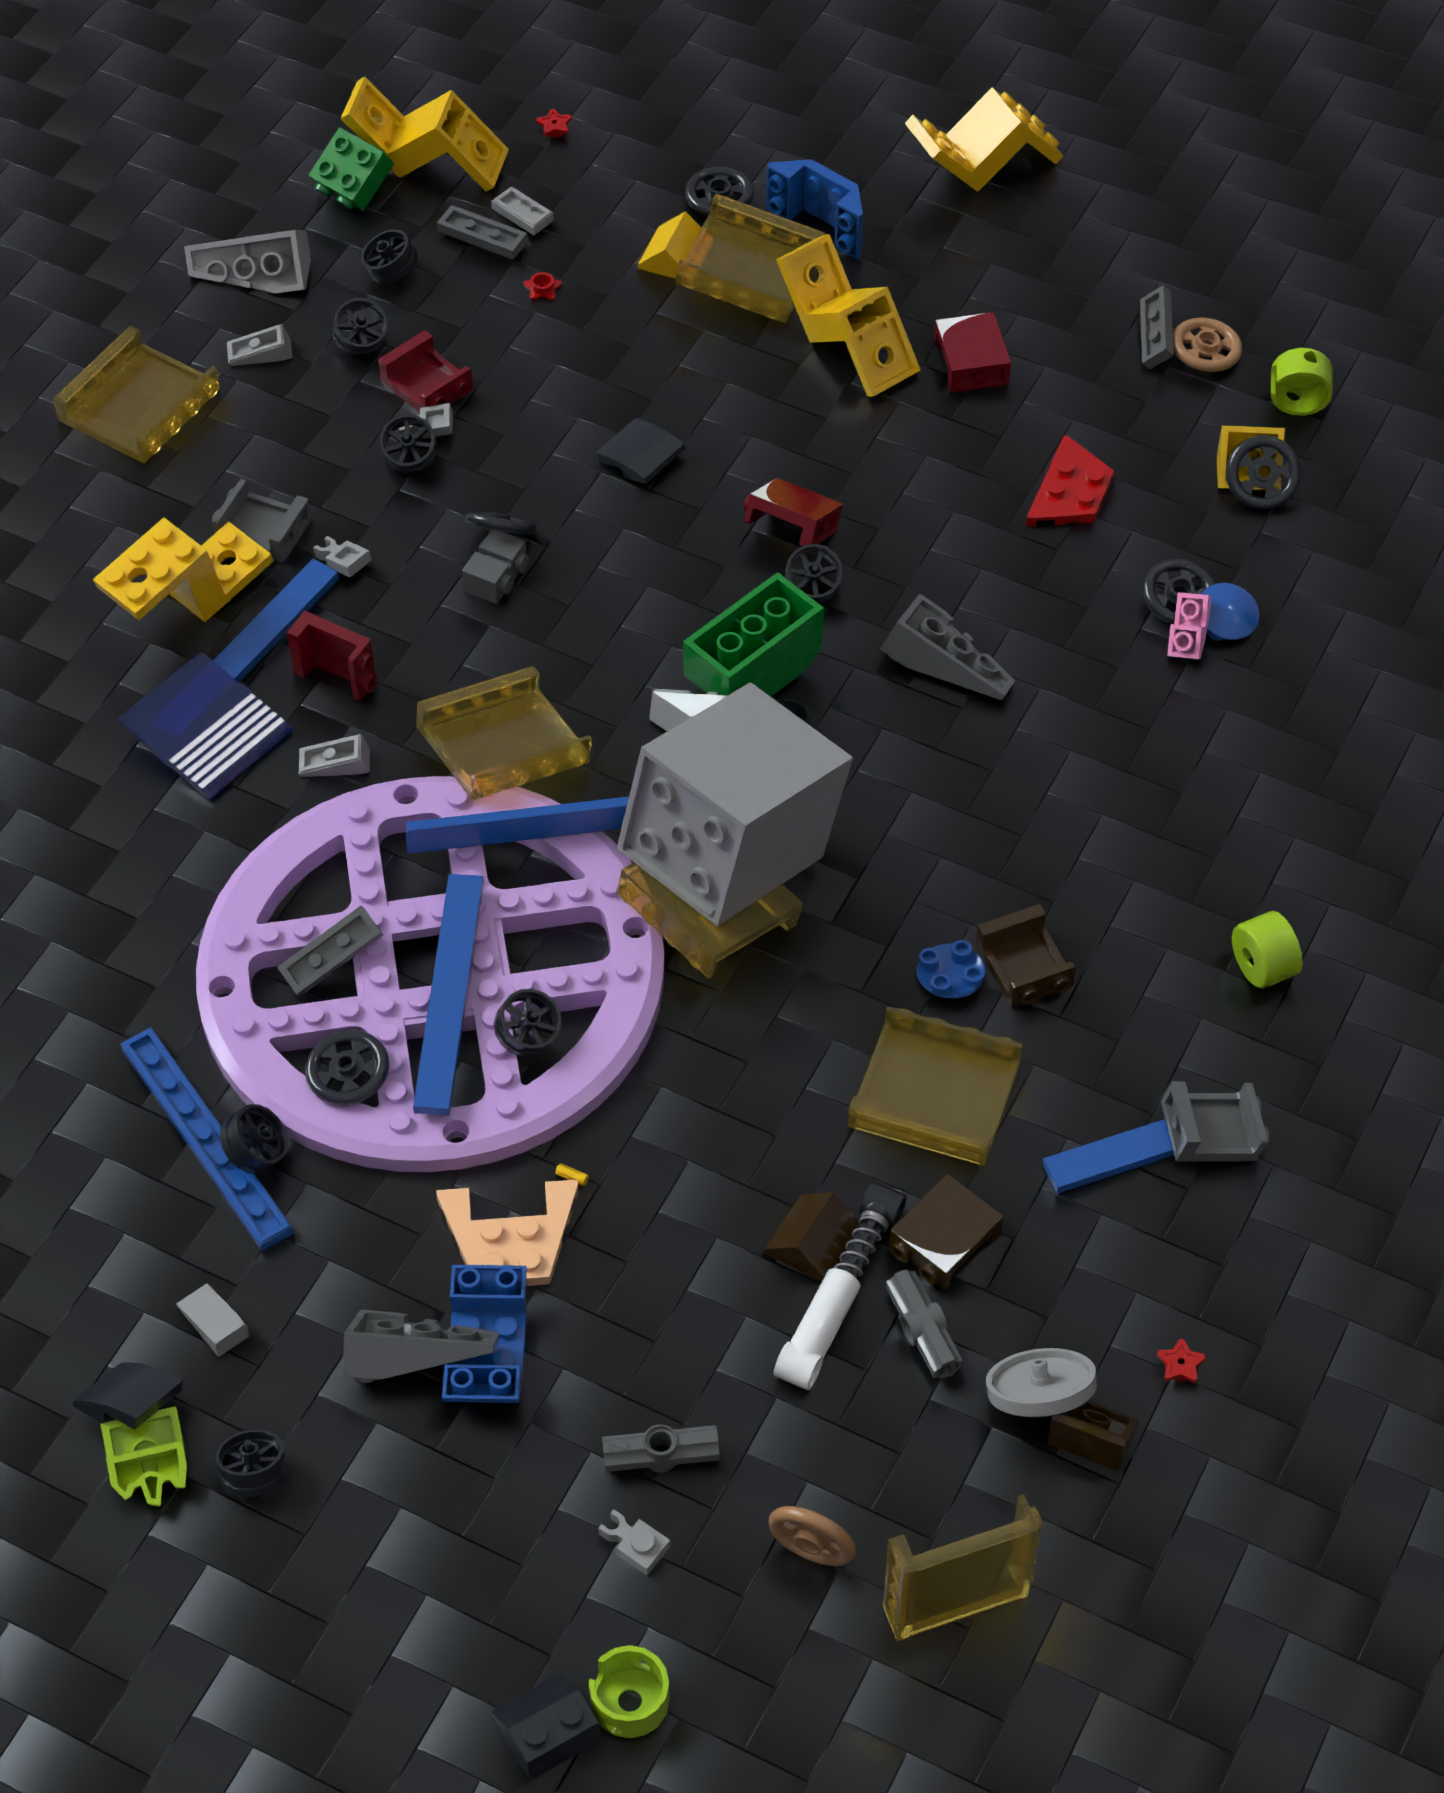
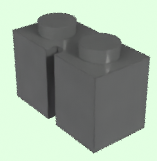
[462,529,529,604]

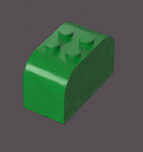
[683,572,824,697]

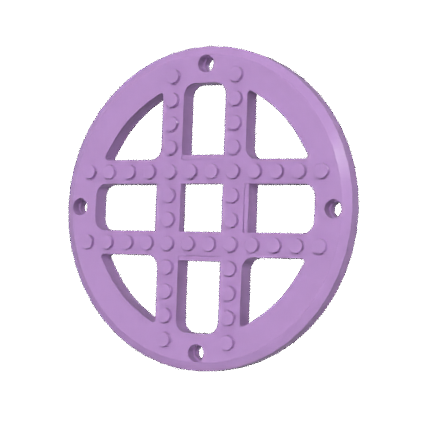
[196,776,665,1172]

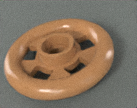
[1173,318,1242,372]
[768,1506,856,1566]

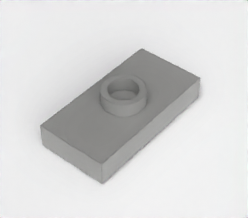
[491,186,554,235]

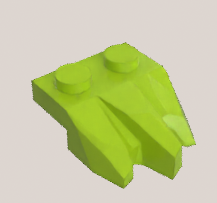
[100,1406,187,1507]

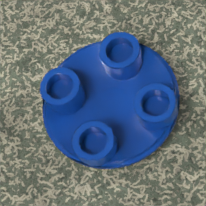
[1201,583,1259,641]
[916,940,986,998]

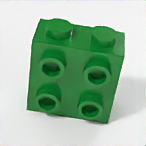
[308,127,394,212]

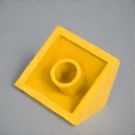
[638,211,713,283]
[1217,425,1285,491]

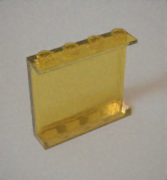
[675,194,825,324]
[53,325,220,463]
[416,666,592,801]
[616,863,803,979]
[848,1006,1023,1166]
[883,1494,1042,1641]

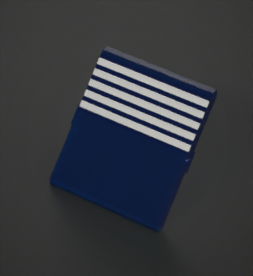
[117,652,293,799]

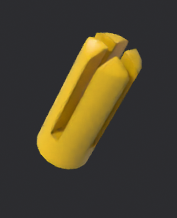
[555,1163,589,1186]

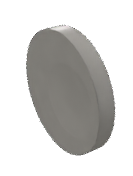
[986,1348,1097,1417]

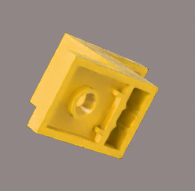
[341,77,509,191]
[905,87,1064,192]
[776,234,921,396]
[93,517,274,622]

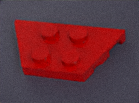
[1026,435,1114,527]

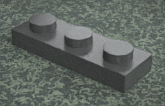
[437,205,528,259]
[1140,285,1174,369]
[277,905,384,997]

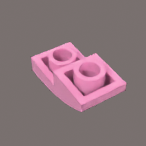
[1167,592,1212,659]

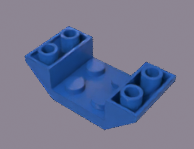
[766,159,863,260]
[442,1265,527,1403]

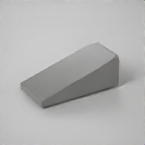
[227,324,292,366]
[299,734,370,777]
[176,1284,249,1357]

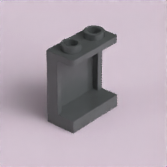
[212,479,312,563]
[1161,1081,1269,1162]

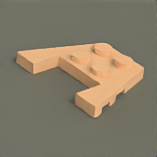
[436,1179,578,1286]

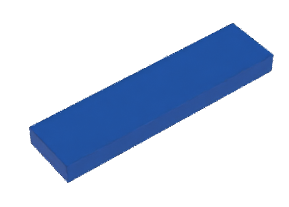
[1043,1119,1174,1194]

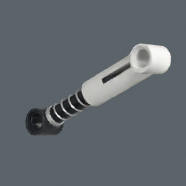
[773,1181,907,1391]

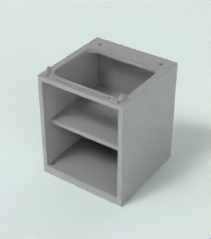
[616,682,853,927]

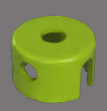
[1271,348,1333,416]
[1232,911,1303,989]
[589,1645,670,1739]

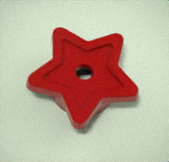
[536,109,572,138]
[524,272,562,301]
[1157,1339,1206,1383]

